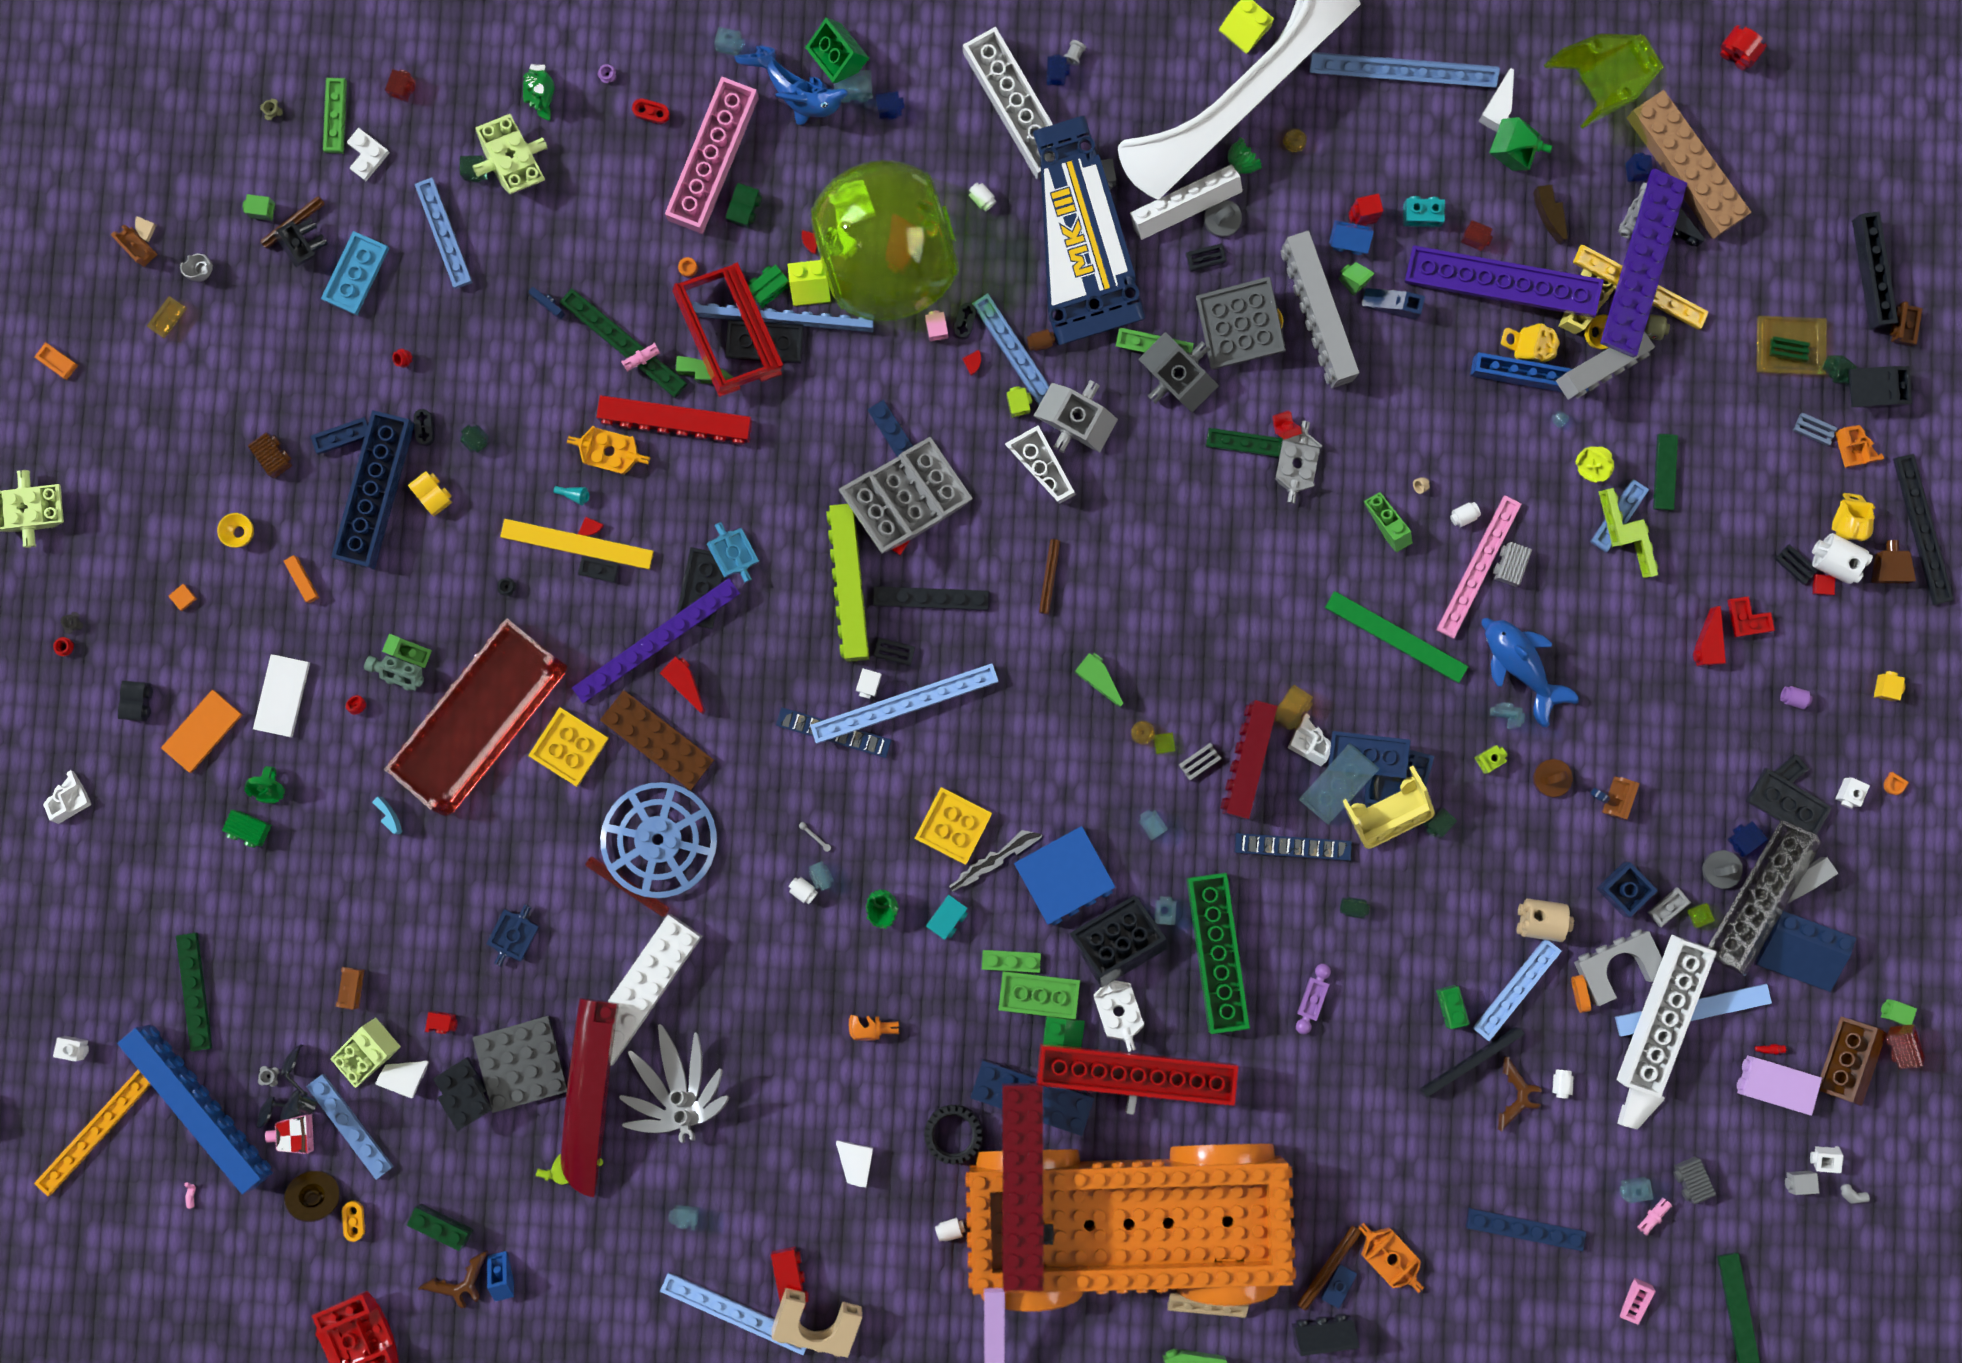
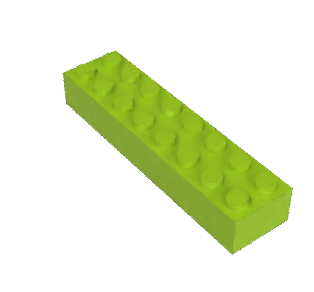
[826,504,869,662]

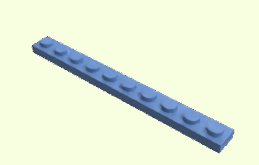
[1309,52,1500,87]
[691,302,874,332]

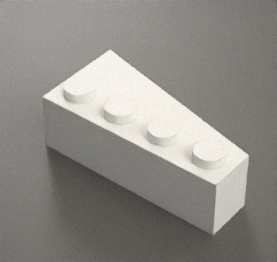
[1005,426,1076,504]

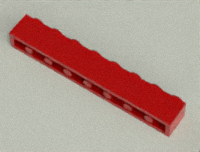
[596,395,752,445]

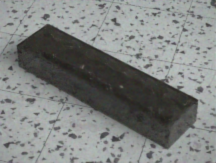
[1708,820,1822,976]

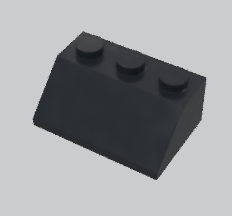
[1292,1314,1360,1356]

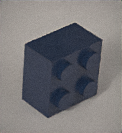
[1596,862,1658,917]

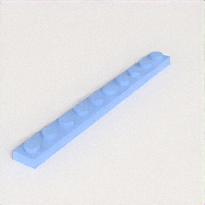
[810,664,998,744]

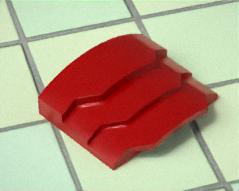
[312,1291,399,1363]

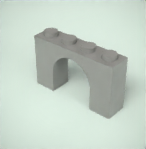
[1574,929,1662,1006]

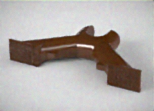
[1497,1056,1542,1132]
[419,1250,488,1308]

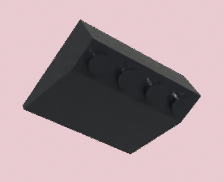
[1070,895,1167,988]

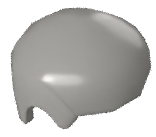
[180,253,213,282]

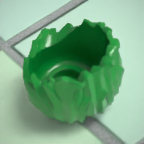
[1228,137,1262,174]
[866,889,899,929]

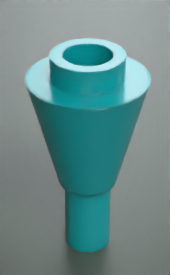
[554,486,590,506]

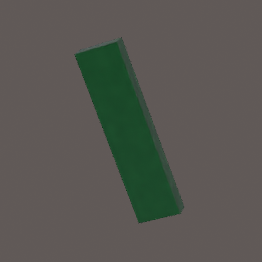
[1205,428,1283,458]
[1653,433,1678,511]

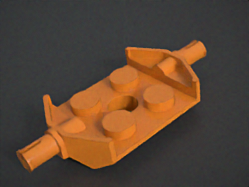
[1358,1223,1424,1293]

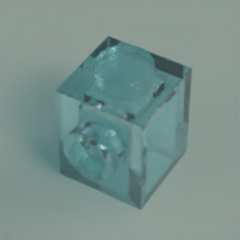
[714,27,744,56]
[1620,1177,1653,1203]

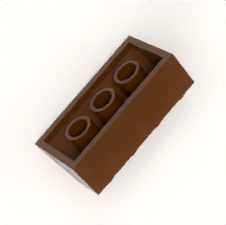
[1819,1017,1887,1106]

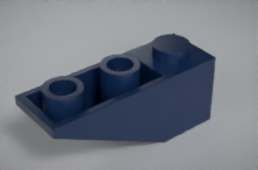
[1361,288,1425,320]

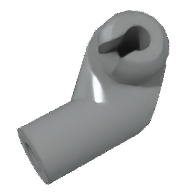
[1841,1184,1869,1204]

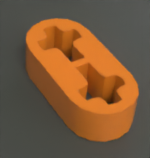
[1571,975,1591,1013]

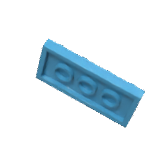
[321,231,389,315]

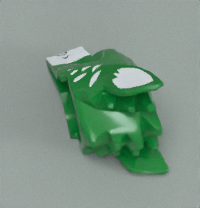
[523,64,555,121]

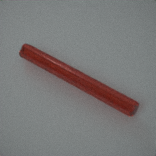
[586,857,670,917]

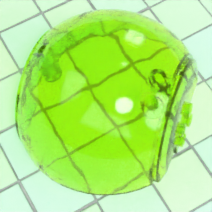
[811,160,958,321]

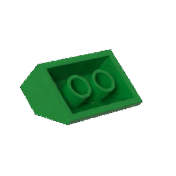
[805,17,869,83]
[1043,1016,1085,1048]

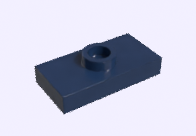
[528,286,565,320]
[1321,1264,1357,1309]

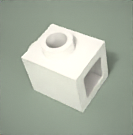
[1836,778,1870,809]
[53,1036,89,1061]

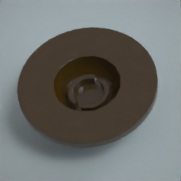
[284,1171,340,1222]

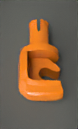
[849,1015,899,1041]

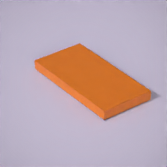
[161,690,243,773]

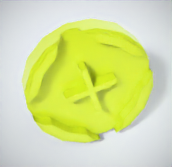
[1575,447,1614,483]

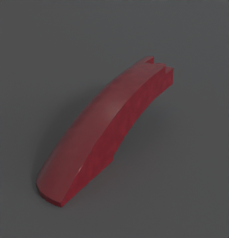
[560,998,619,1198]

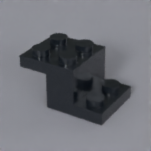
[433,1057,493,1132]

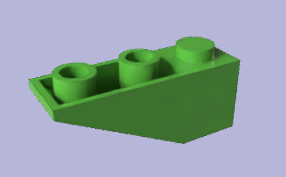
[1364,492,1412,553]

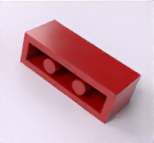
[771,1246,809,1309]

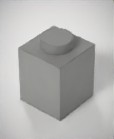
[1785,1171,1819,1195]

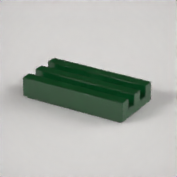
[1770,336,1810,363]

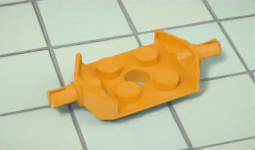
[567,426,650,474]

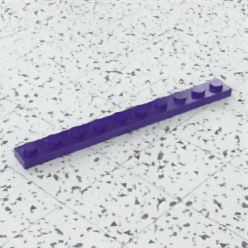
[572,578,741,703]

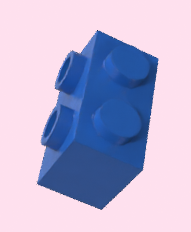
[1329,220,1374,255]

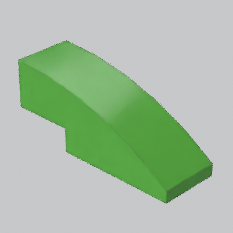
[676,356,733,384]

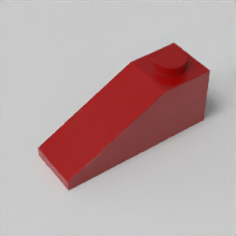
[1693,606,1726,666]
[660,656,706,714]

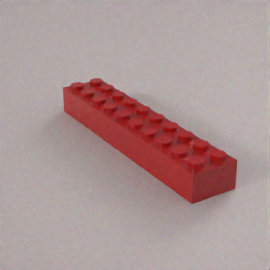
[1036,1044,1238,1106]

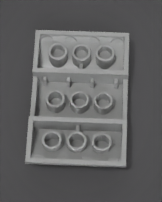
[839,437,973,553]

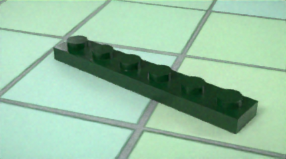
[176,932,213,1052]

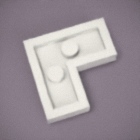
[347,128,390,181]

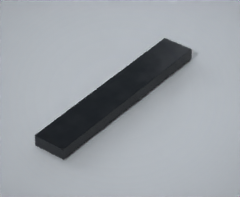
[1419,1027,1525,1098]

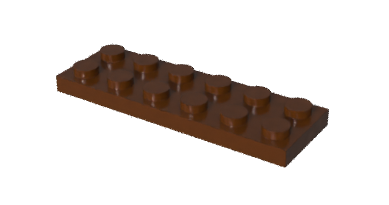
[600,690,715,791]

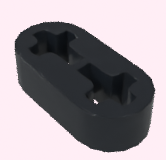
[954,303,976,340]
[413,409,435,446]

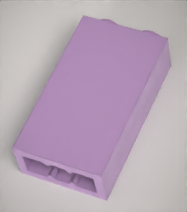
[1737,1055,1822,1116]

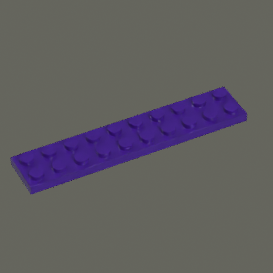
[1600,169,1687,358]
[1405,245,1604,318]

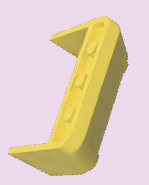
[1342,766,1435,849]

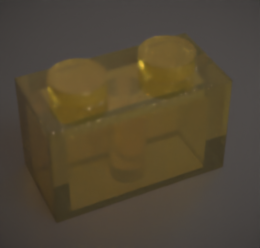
[1274,685,1313,730]

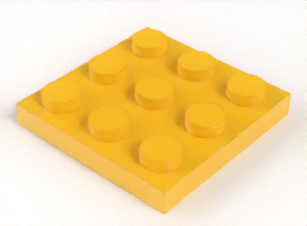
[528,707,609,787]
[914,787,992,865]

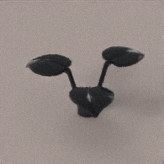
[256,1044,317,1129]

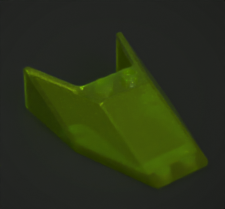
[1544,34,1663,129]

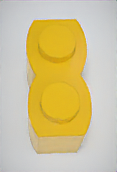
[408,471,452,517]

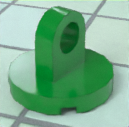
[244,766,285,803]

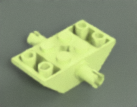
[473,114,547,194]
[0,470,64,548]

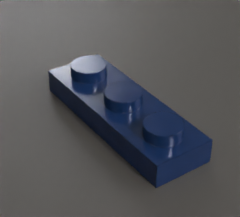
[867,400,913,457]
[311,417,368,455]

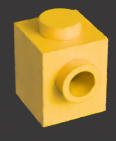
[1874,671,1905,702]

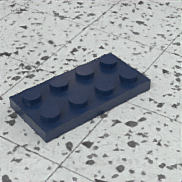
[1328,731,1411,779]

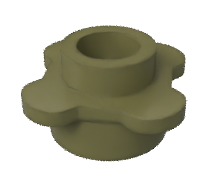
[260,99,283,121]

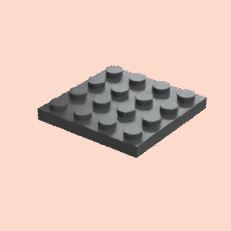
[1196,276,1286,370]
[472,1015,568,1113]

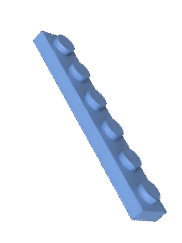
[415,178,473,289]
[306,1074,394,1180]

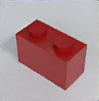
[1349,193,1383,225]

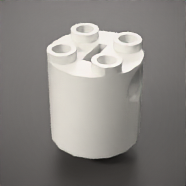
[1812,533,1873,584]

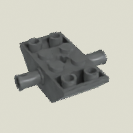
[1139,332,1219,412]

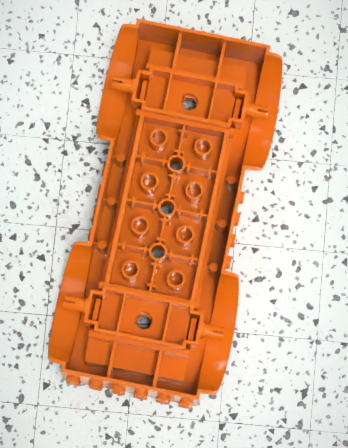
[966,1144,1296,1311]

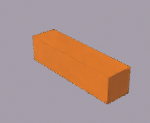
[284,555,320,604]

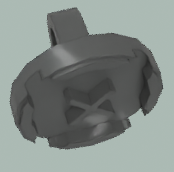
[1204,200,1242,238]
[1702,850,1743,889]

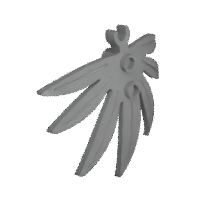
[619,1024,729,1143]

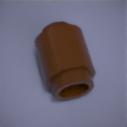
[1026,329,1055,352]

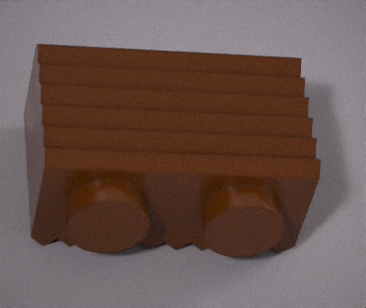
[247,432,293,479]

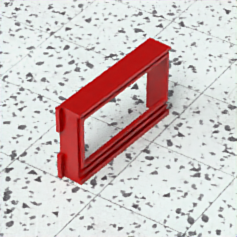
[672,262,783,397]

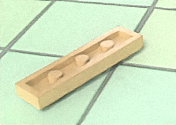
[1168,1293,1249,1318]

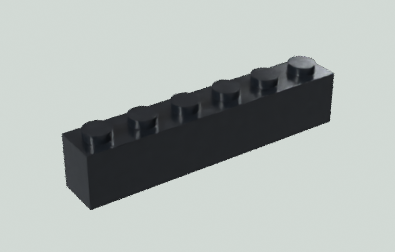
[1852,211,1898,330]

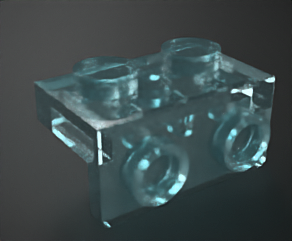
[1489,702,1525,729]

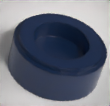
[1590,788,1610,804]

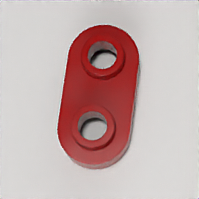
[632,98,670,124]

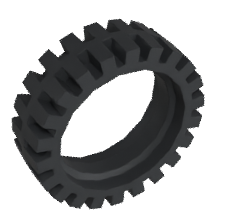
[924,1105,982,1165]

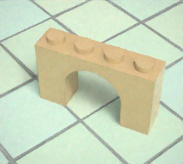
[772,1288,862,1358]

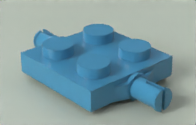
[707,522,759,583]

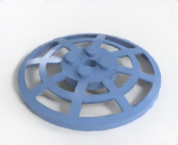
[600,782,717,898]

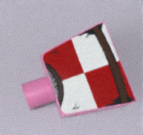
[265,1114,314,1154]

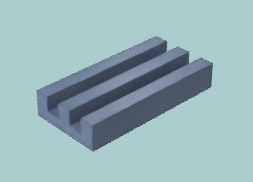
[1793,413,1837,446]

